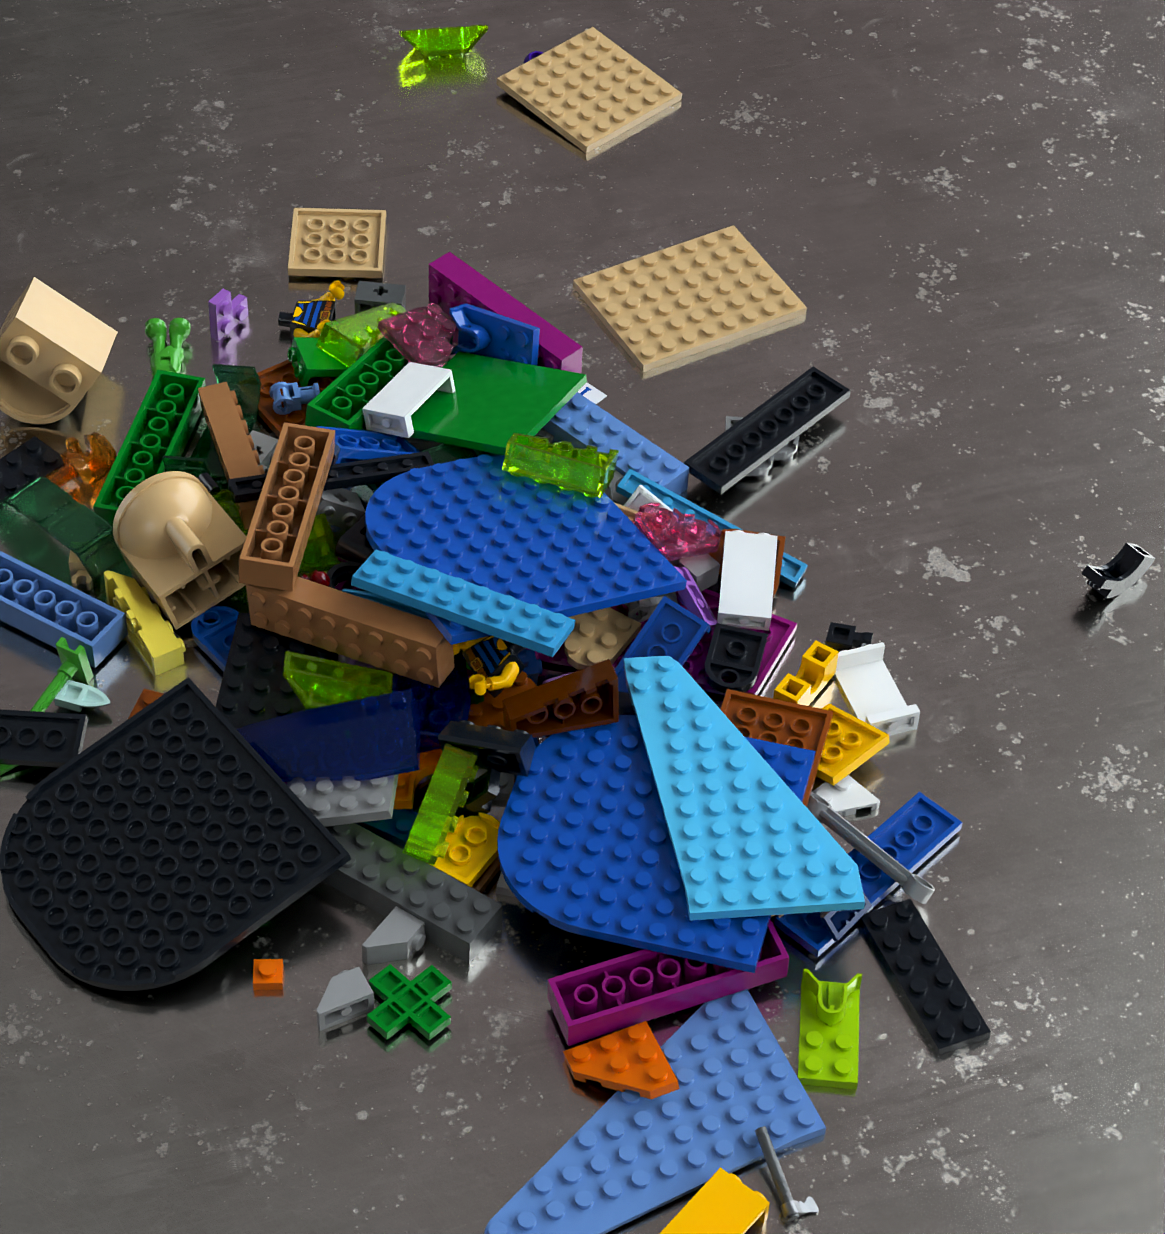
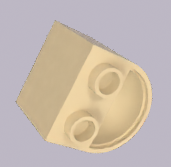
[0,277,117,424]
[113,471,246,630]

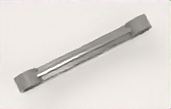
[807,792,935,904]

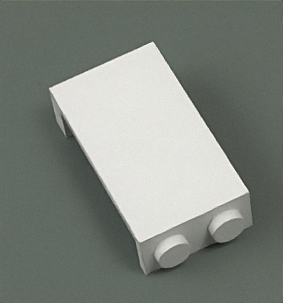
[362,362,455,438]
[717,530,778,631]
[834,642,920,736]

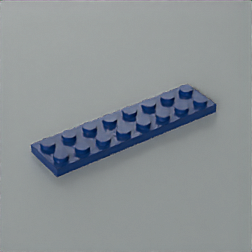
[774,791,963,958]

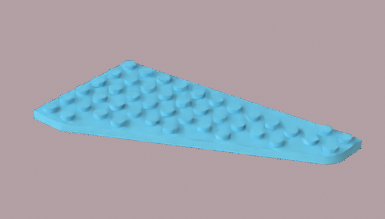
[624,656,865,921]

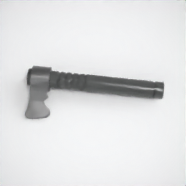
[755,1126,819,1221]

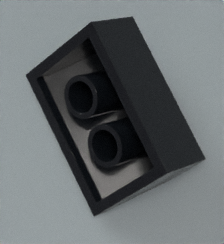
[438,720,536,777]

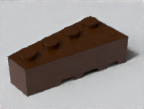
[502,659,619,738]

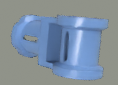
[269,382,320,415]

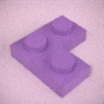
[208,288,248,341]

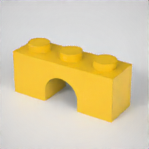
[773,640,839,706]

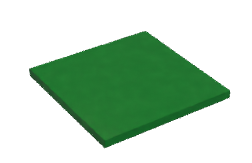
[411,352,587,457]

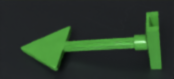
[0,637,94,775]

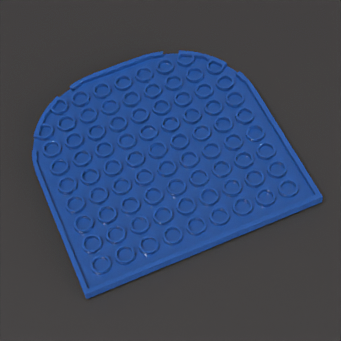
[364,454,687,645]
[497,715,815,973]

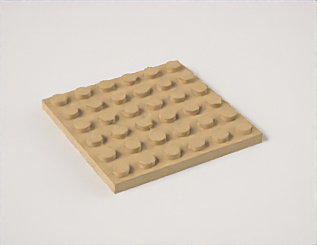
[497,27,682,154]

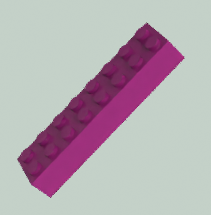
[428,252,583,373]
[547,919,789,1046]

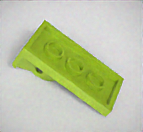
[797,969,862,1090]

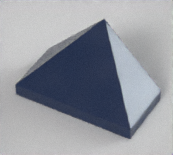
[820,892,872,941]

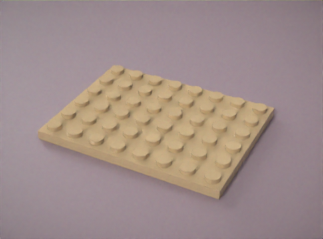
[573,225,807,372]

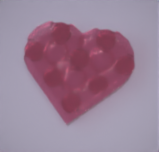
[377,304,456,368]
[633,503,721,561]

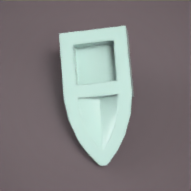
[54,680,110,712]

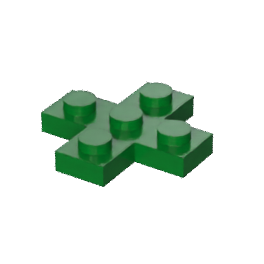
[367,964,452,1040]

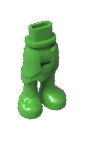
[145,318,191,378]

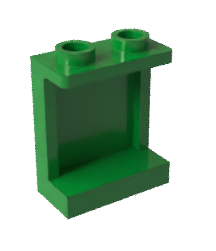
[287,337,358,387]

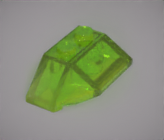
[399,24,488,60]
[283,651,393,719]

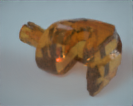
[46,432,117,491]

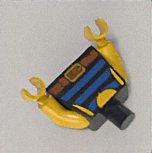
[278,280,345,340]
[453,635,526,698]

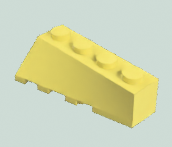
[103,570,186,676]

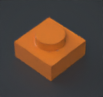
[253,959,284,990]

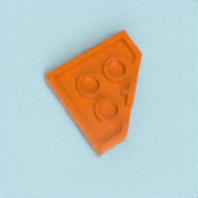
[563,1021,679,1099]

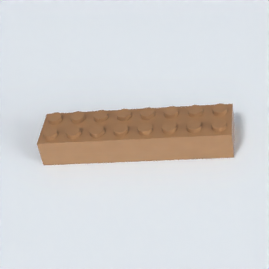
[239,422,335,591]
[246,576,455,688]

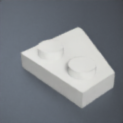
[812,775,880,816]

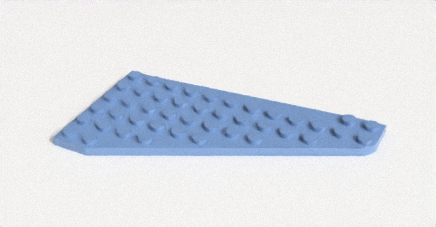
[484,989,826,1234]

